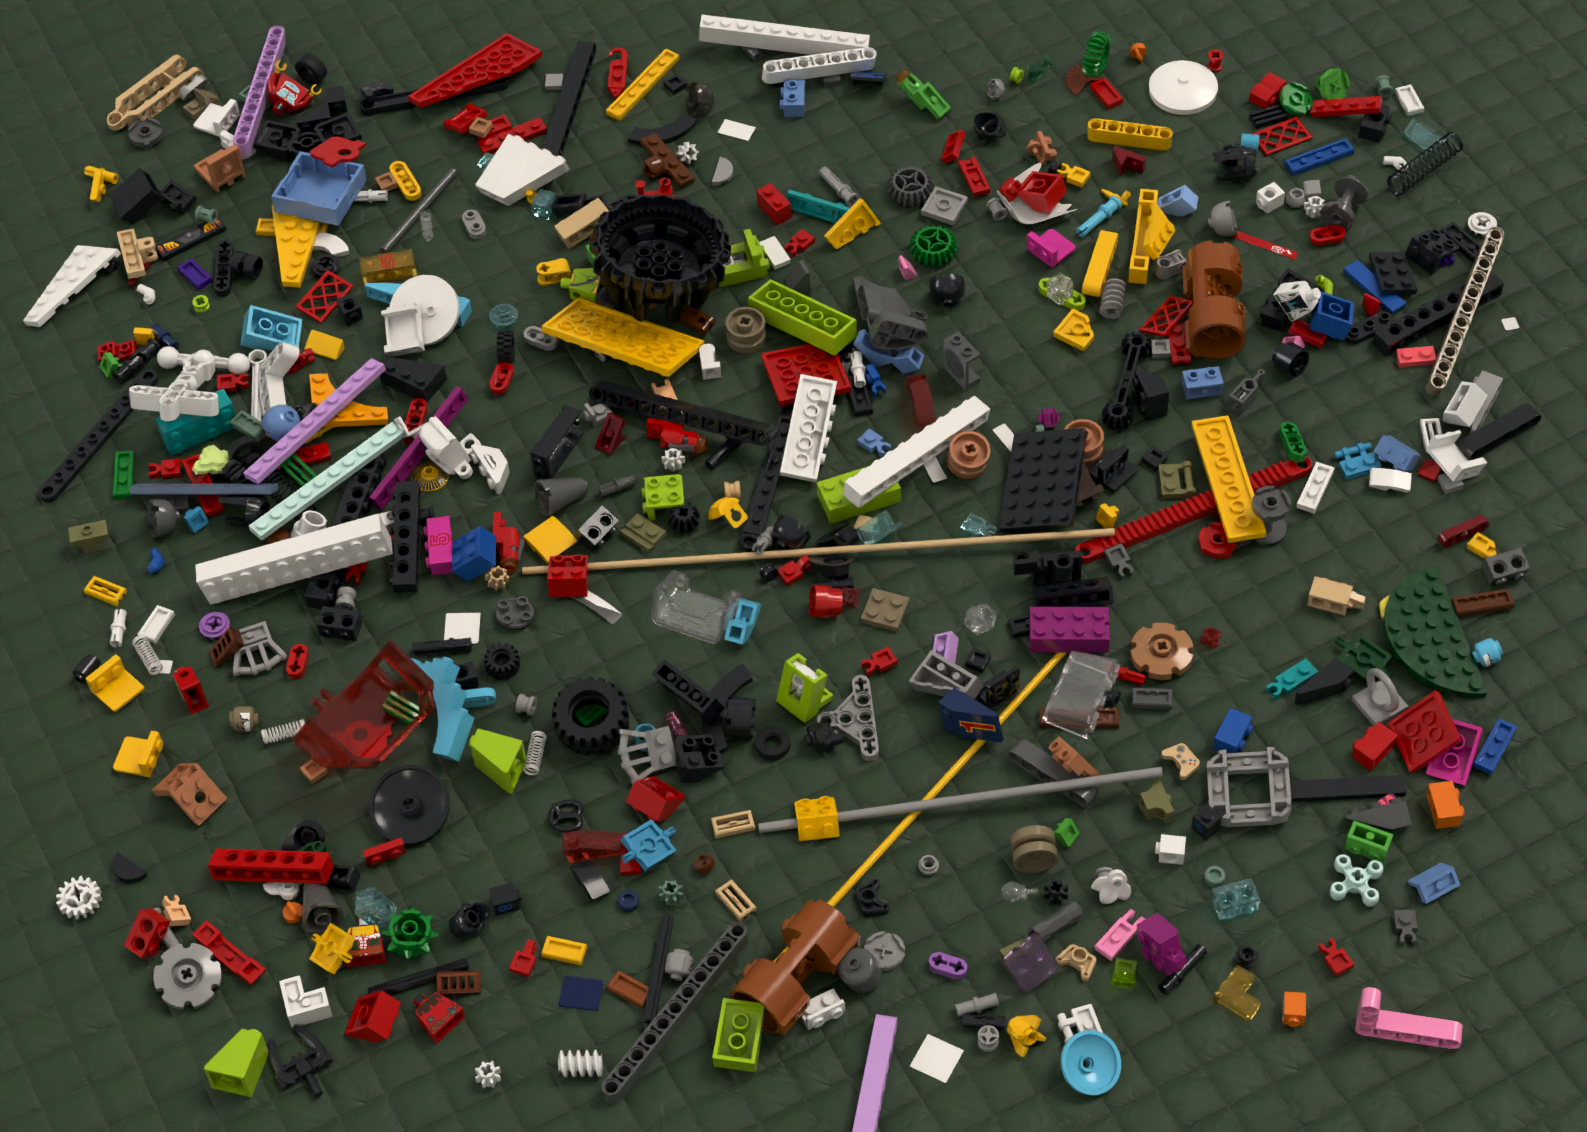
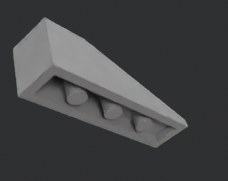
[1470,370,1503,434]

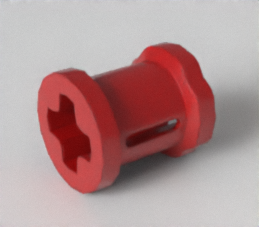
[1207,49,1224,72]

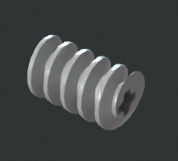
[1100,279,1126,319]

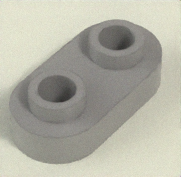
[179,75,208,102]
[462,210,486,239]
[523,326,558,351]

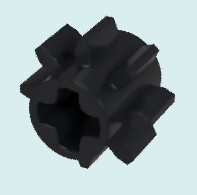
[1044,879,1068,905]

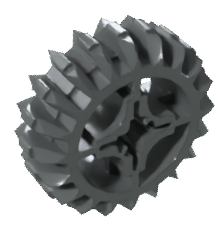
[887,165,934,207]

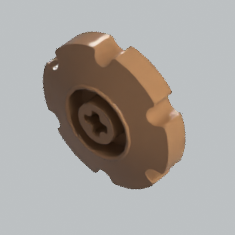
[1130,623,1193,680]

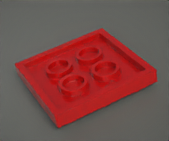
[1388,690,1462,773]

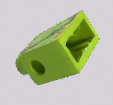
[561,268,603,303]

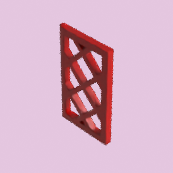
[1252,117,1313,156]
[295,270,354,324]
[1139,296,1194,337]

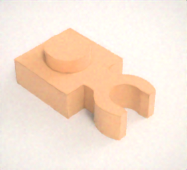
[162,895,191,926]

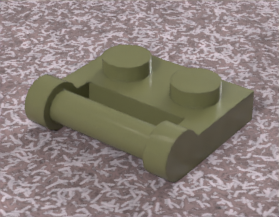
[1158,461,1196,499]

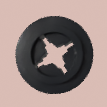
[312,254,340,277]

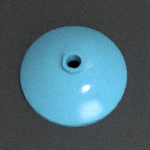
[1060,1030,1121,1095]

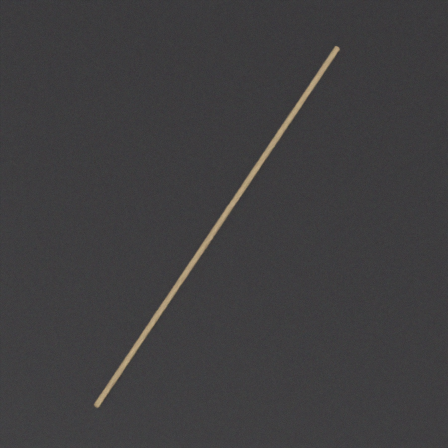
[522,528,1115,575]

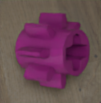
[1037,408,1060,427]

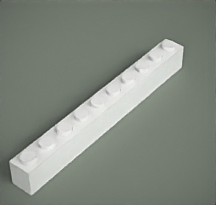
[699,15,870,55]
[843,396,990,508]

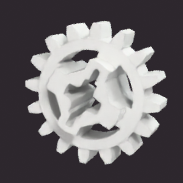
[56,876,102,920]

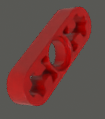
[403,398,428,445]

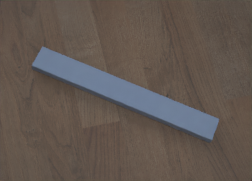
[130,484,278,494]

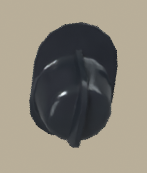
[816,519,859,547]
[808,555,854,580]
[282,820,325,851]

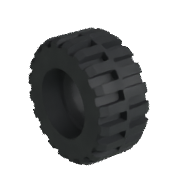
[552,676,629,756]

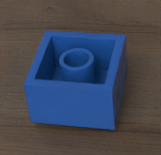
[1309,291,1354,341]
[452,526,496,582]

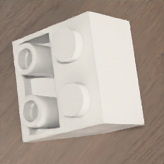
[1442,381,1488,427]

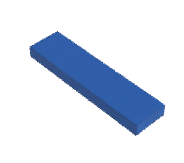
[1284,138,1355,176]
[1343,260,1406,315]

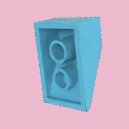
[240,305,303,350]

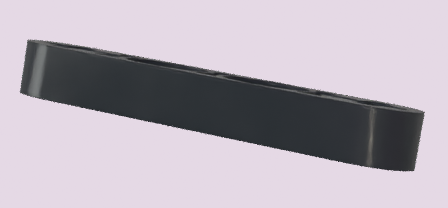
[214,239,234,297]

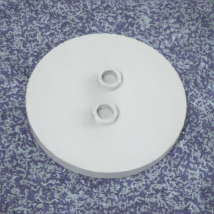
[390,275,460,346]

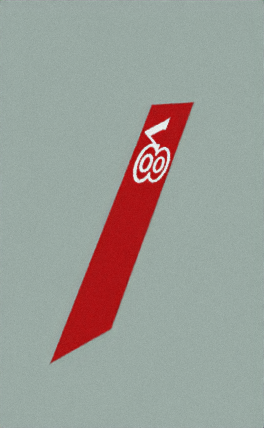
[1231,230,1297,260]

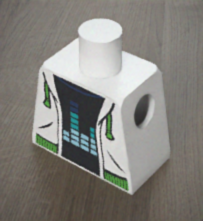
[1273,281,1321,322]

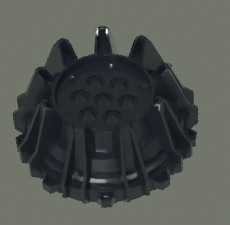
[589,194,731,324]

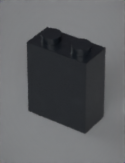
[110,168,163,224]

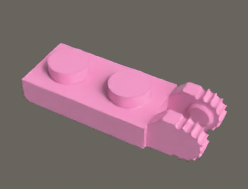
[1095,909,1145,961]

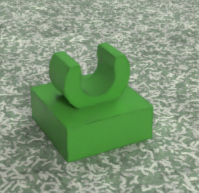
[99,352,122,378]
[1053,818,1080,848]

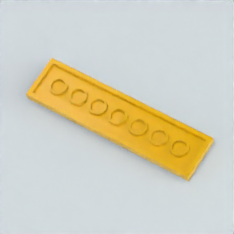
[1191,416,1267,543]

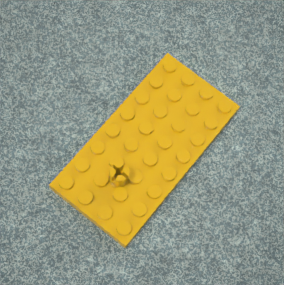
[541,297,704,377]

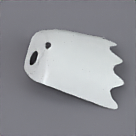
[997,163,1077,224]

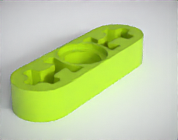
[1039,278,1086,311]

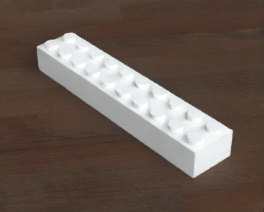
[195,514,393,605]

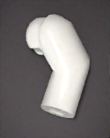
[1383,156,1408,170]
[137,284,156,304]

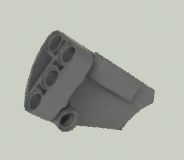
[852,276,929,350]

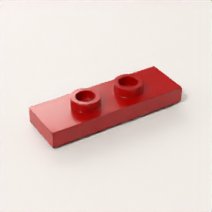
[276,442,332,473]

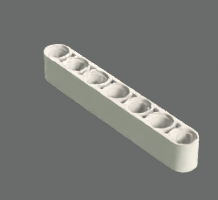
[762,47,877,84]

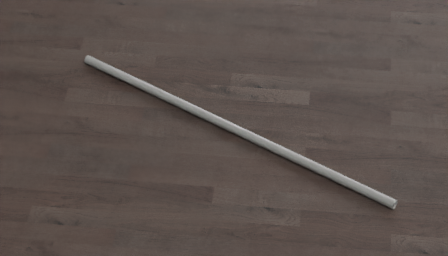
[758,767,1163,833]

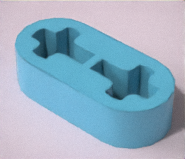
[462,688,496,708]

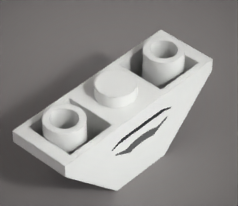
[470,444,510,495]

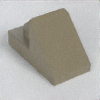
[183,88,221,120]

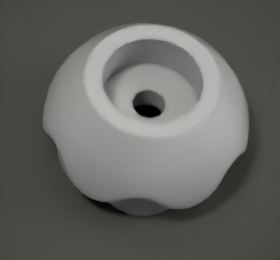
[987,78,1005,100]
[1286,188,1308,208]

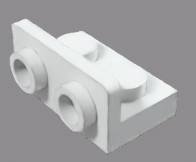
[801,988,845,1030]

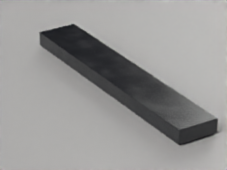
[837,340,873,417]
[1290,775,1407,802]

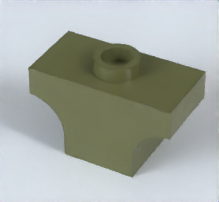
[68,520,109,554]
[1139,778,1174,824]

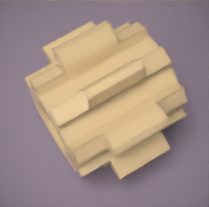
[485,566,509,591]

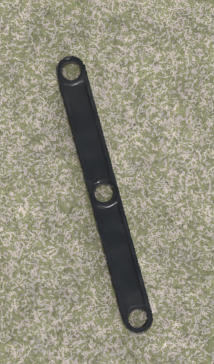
[360,76,510,115]

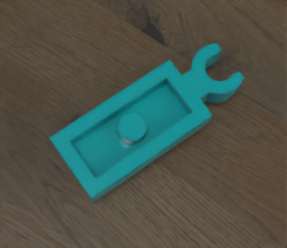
[1266,658,1318,700]

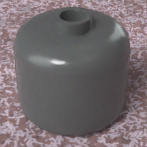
[838,947,882,993]

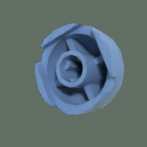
[262,404,300,442]

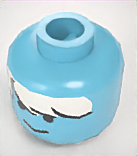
[1472,638,1503,667]

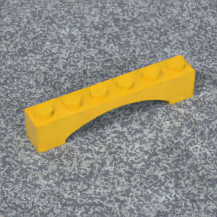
[1128,189,1158,284]

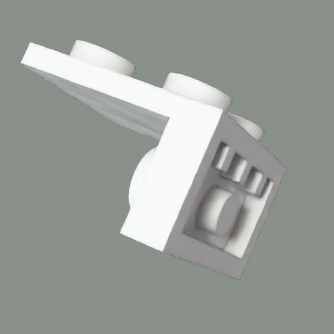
[193,99,240,137]

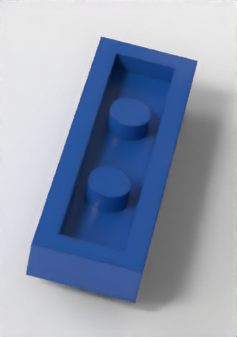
[1473,718,1517,775]

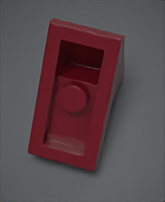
[1112,146,1146,176]
[595,413,626,454]

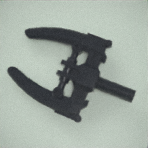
[268,1024,333,1097]

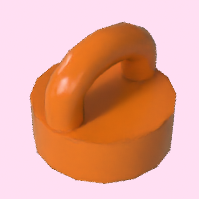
[1129,43,1147,62]
[283,901,302,924]

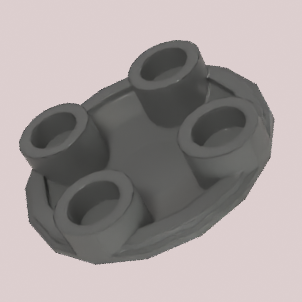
[496,596,534,629]

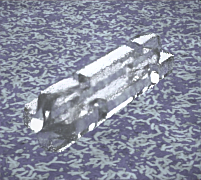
[420,211,434,241]

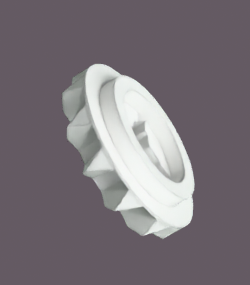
[1467,212,1497,236]

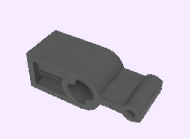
[1227,369,1265,415]

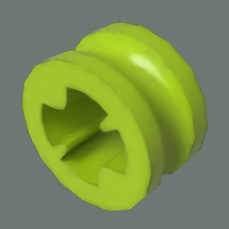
[1009,67,1024,84]
[192,295,210,313]

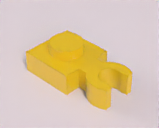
[1057,163,1090,188]

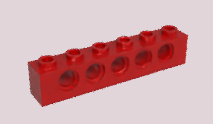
[208,848,334,884]

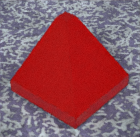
[1362,293,1381,317]
[1417,460,1442,482]

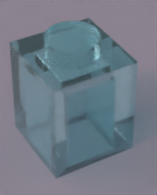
[531,189,556,220]

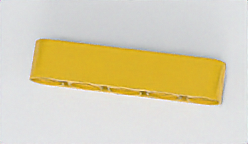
[1087,118,1173,151]
[1082,230,1119,297]

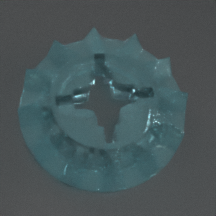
[489,304,518,328]

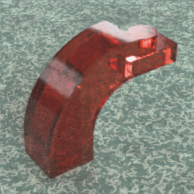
[905,374,936,427]

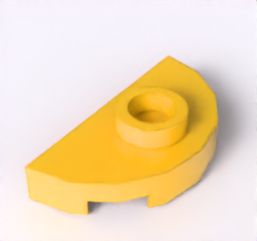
[90,170,106,202]

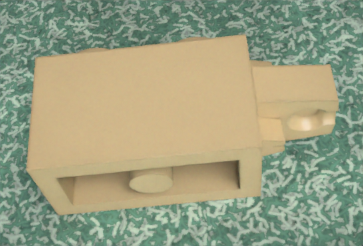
[1307,576,1365,615]

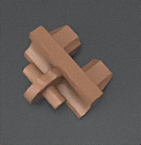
[1026,131,1057,166]

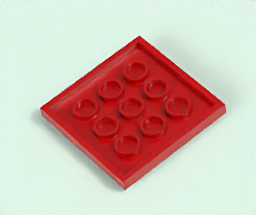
[761,344,851,407]

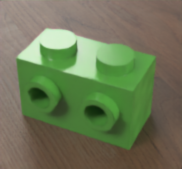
[1345,821,1393,863]

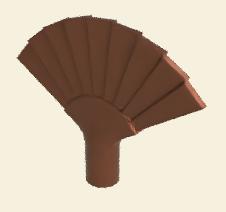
[1066,64,1100,95]

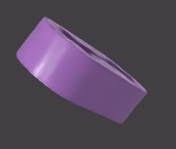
[929,952,967,980]

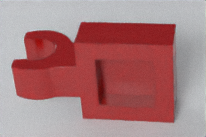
[778,555,812,586]
[509,939,537,977]

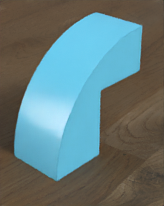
[724,599,762,645]

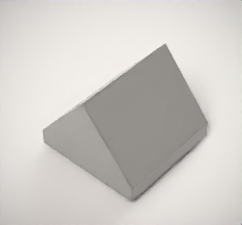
[1303,180,1321,198]

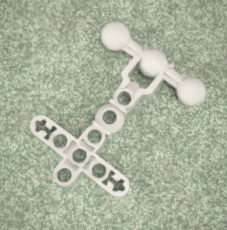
[129,346,250,421]

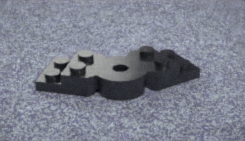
[253,113,362,160]

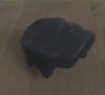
[974,112,1007,139]

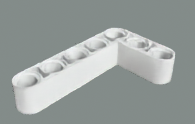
[258,342,299,437]

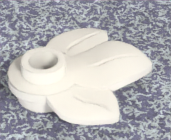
[1091,869,1131,904]
[263,882,302,900]

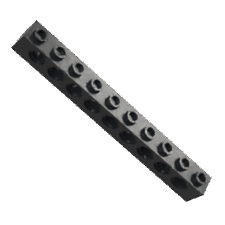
[304,453,387,609]

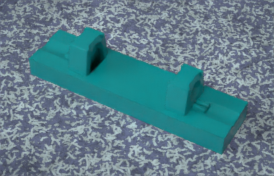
[786,190,850,223]

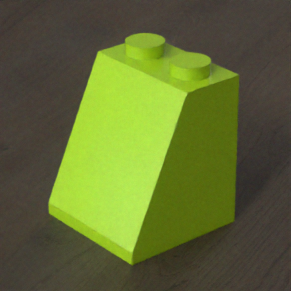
[469,729,526,794]
[204,1029,269,1097]

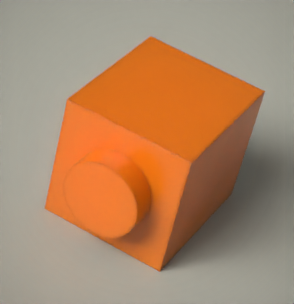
[1282,992,1306,1027]

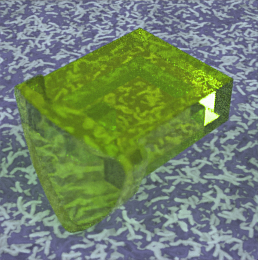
[1110,958,1137,988]

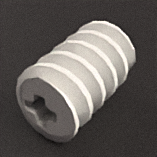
[558,1050,603,1077]

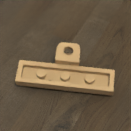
[117,228,158,279]

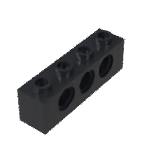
[1032,576,1114,607]
[652,659,725,723]

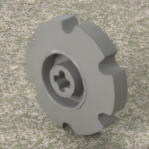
[153,943,222,1010]

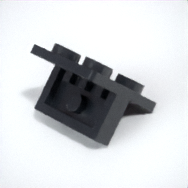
[1087,445,1138,492]

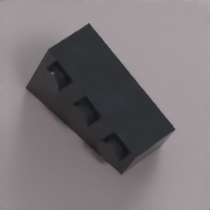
[380,357,447,403]

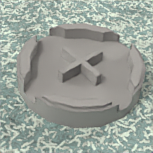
[864,931,905,971]

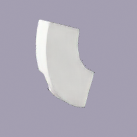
[313,232,350,257]

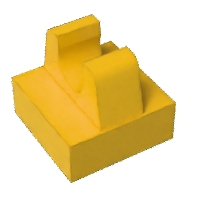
[1095,503,1120,529]

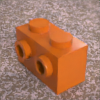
[1426,781,1465,829]

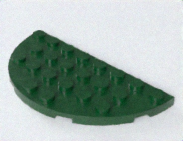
[1383,567,1487,698]

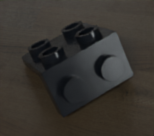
[1405,229,1459,274]
[976,666,1020,709]

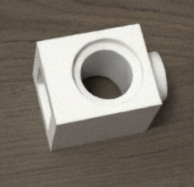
[1256,182,1285,213]
[1155,834,1186,865]

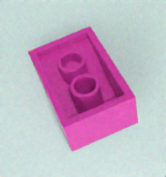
[1426,719,1484,786]

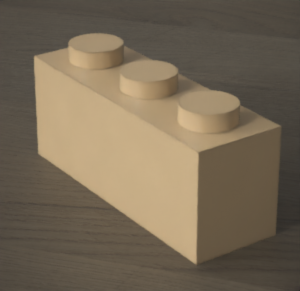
[554,198,609,249]

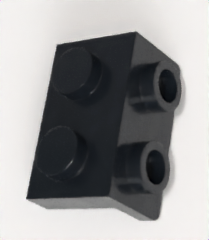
[158,180,197,214]

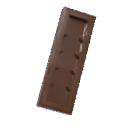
[1451,589,1515,617]

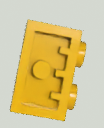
[85,654,145,712]

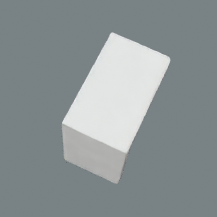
[279,975,332,1028]

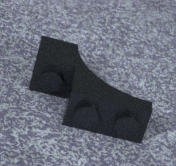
[296,85,347,133]

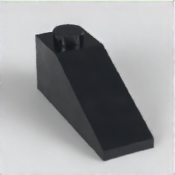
[1294,657,1354,705]

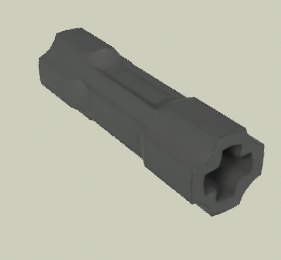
[1027,901,1083,944]

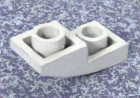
[1369,468,1412,493]

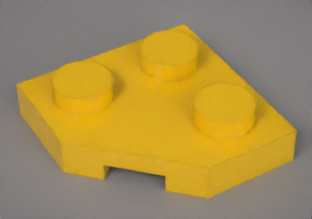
[1053,309,1094,352]

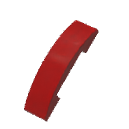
[192,920,266,985]

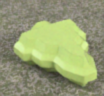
[192,445,230,475]

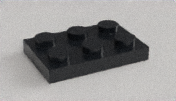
[1368,252,1418,295]

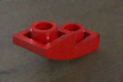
[97,339,137,362]

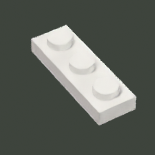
[1296,462,1334,514]

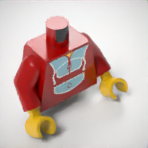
[267,60,321,115]

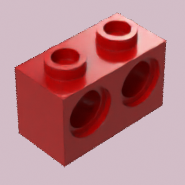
[124,908,170,958]

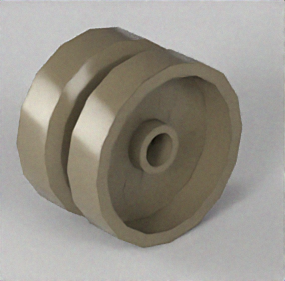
[725,307,766,354]
[1010,825,1058,873]

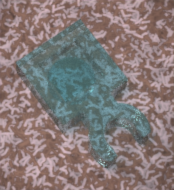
[961,513,997,537]

